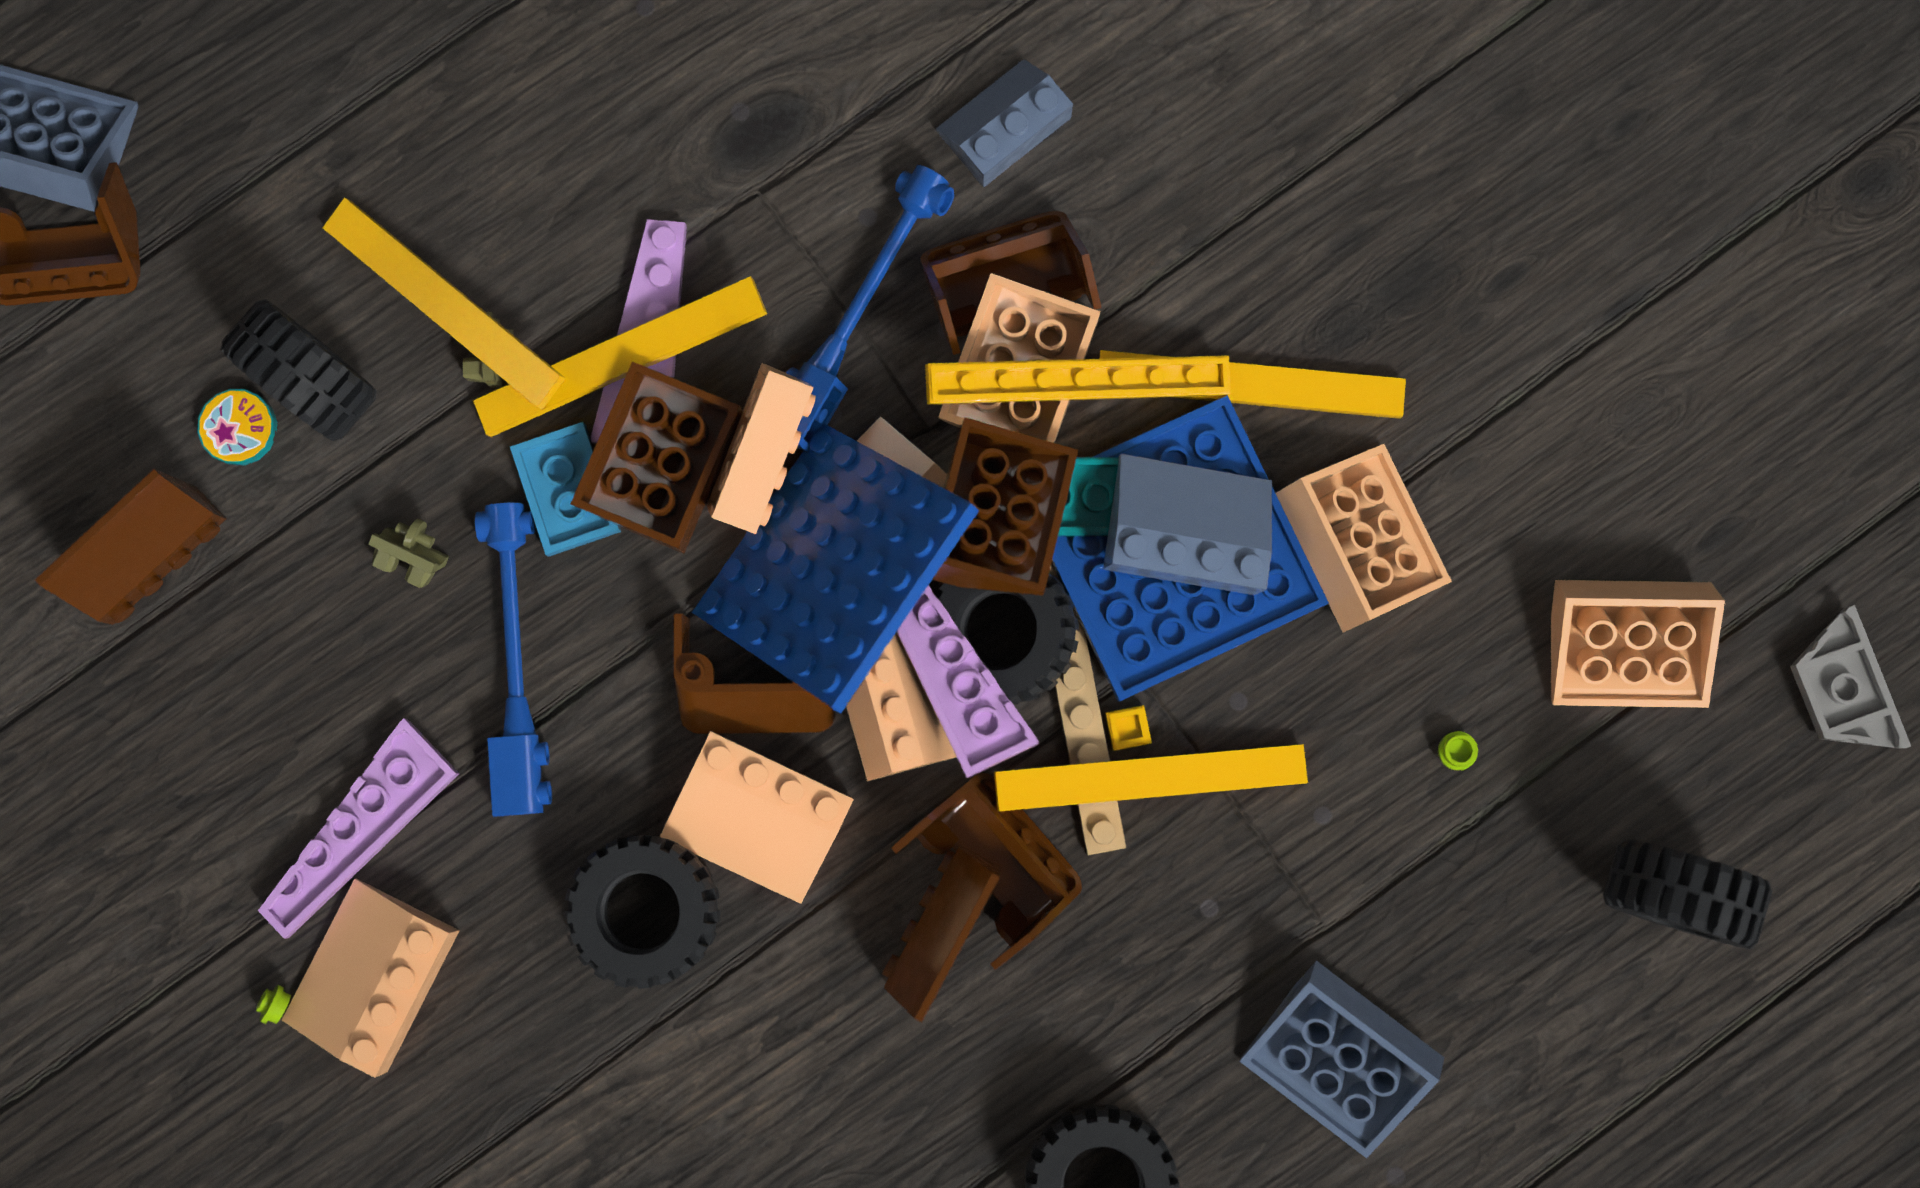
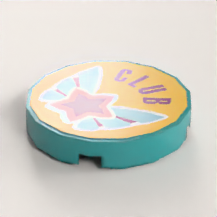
[198,389,277,465]

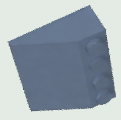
[0,65,138,212]
[1103,454,1272,595]
[1239,961,1444,1158]

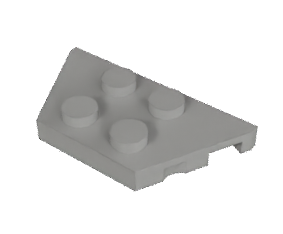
[1790,605,1911,749]

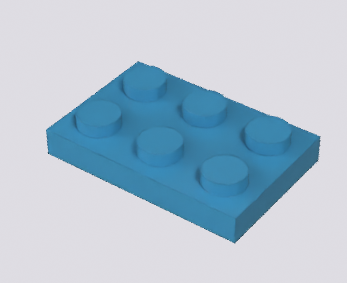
[510,422,621,557]

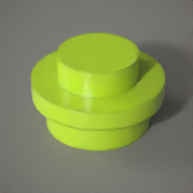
[1438,731,1478,770]
[256,985,291,1024]

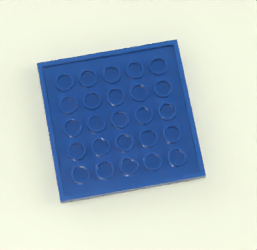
[1052,395,1329,702]
[692,423,979,714]

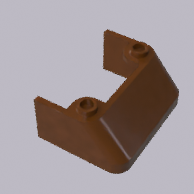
[0,162,141,306]
[920,211,1102,355]
[674,613,836,734]
[891,773,1082,970]

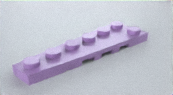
[591,220,687,445]
[897,585,1039,778]
[258,718,460,939]

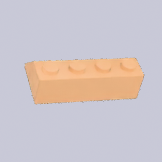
[706,363,816,534]

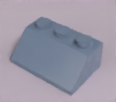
[936,59,1073,188]

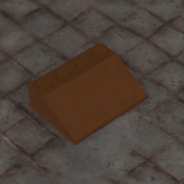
[571,362,743,554]
[932,417,1078,596]
[35,469,226,625]
[881,845,1001,1023]

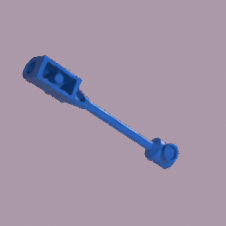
[786,165,954,452]
[475,503,552,817]

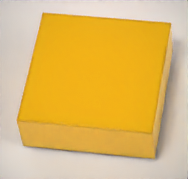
[1105,705,1152,751]

